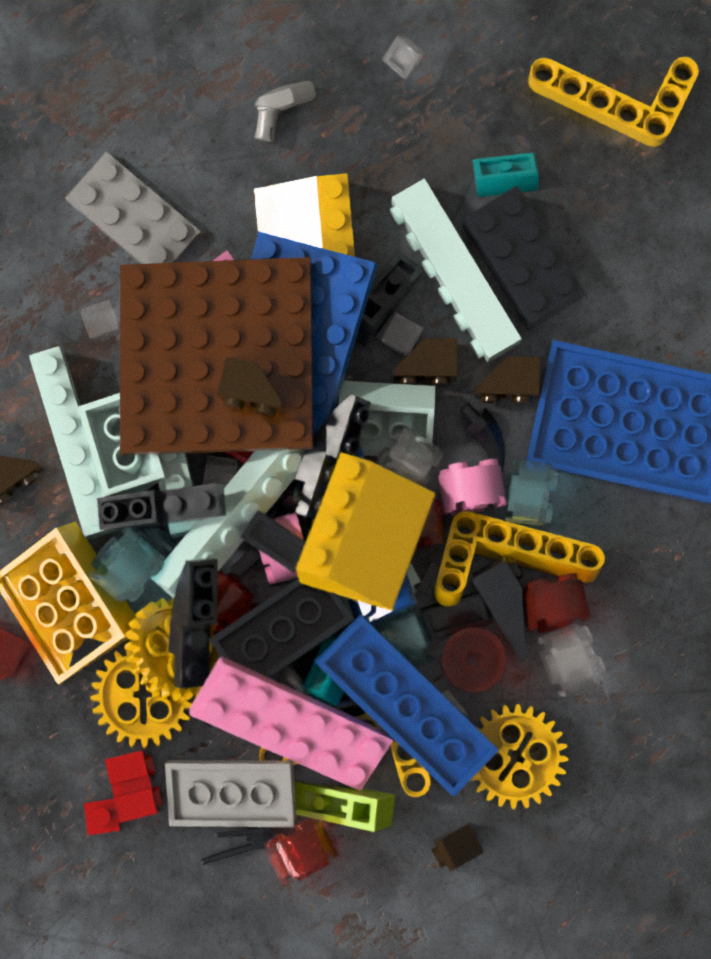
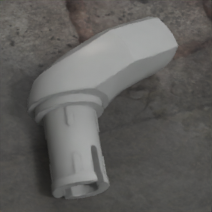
[255,81,316,142]

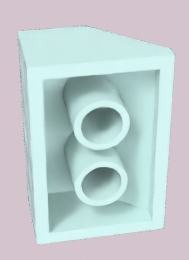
[338,381,435,459]
[78,393,166,497]

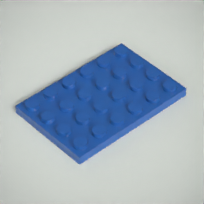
[251,231,378,436]
[525,340,711,504]

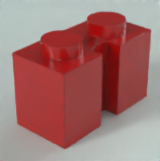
[105,750,164,823]

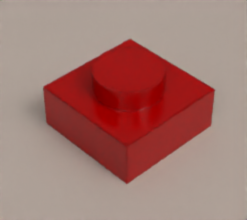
[84,799,121,835]

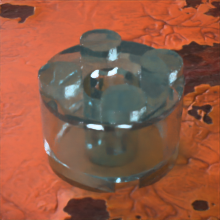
[504,458,558,527]
[88,527,164,602]
[373,604,435,668]

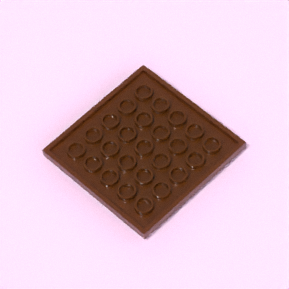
[120,257,314,455]

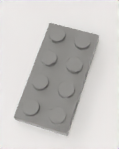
[65,151,201,264]
[165,760,297,827]

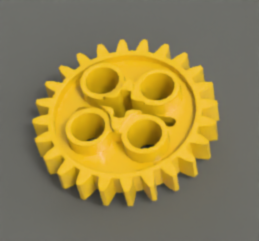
[124,598,220,701]
[90,645,192,749]
[470,704,568,809]

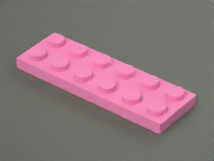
[190,656,393,791]

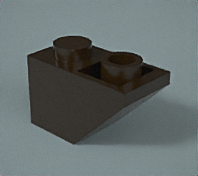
[393,338,457,386]
[474,356,540,404]
[217,357,286,417]
[0,456,43,506]
[431,822,484,872]

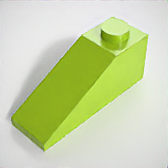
[294,781,395,832]

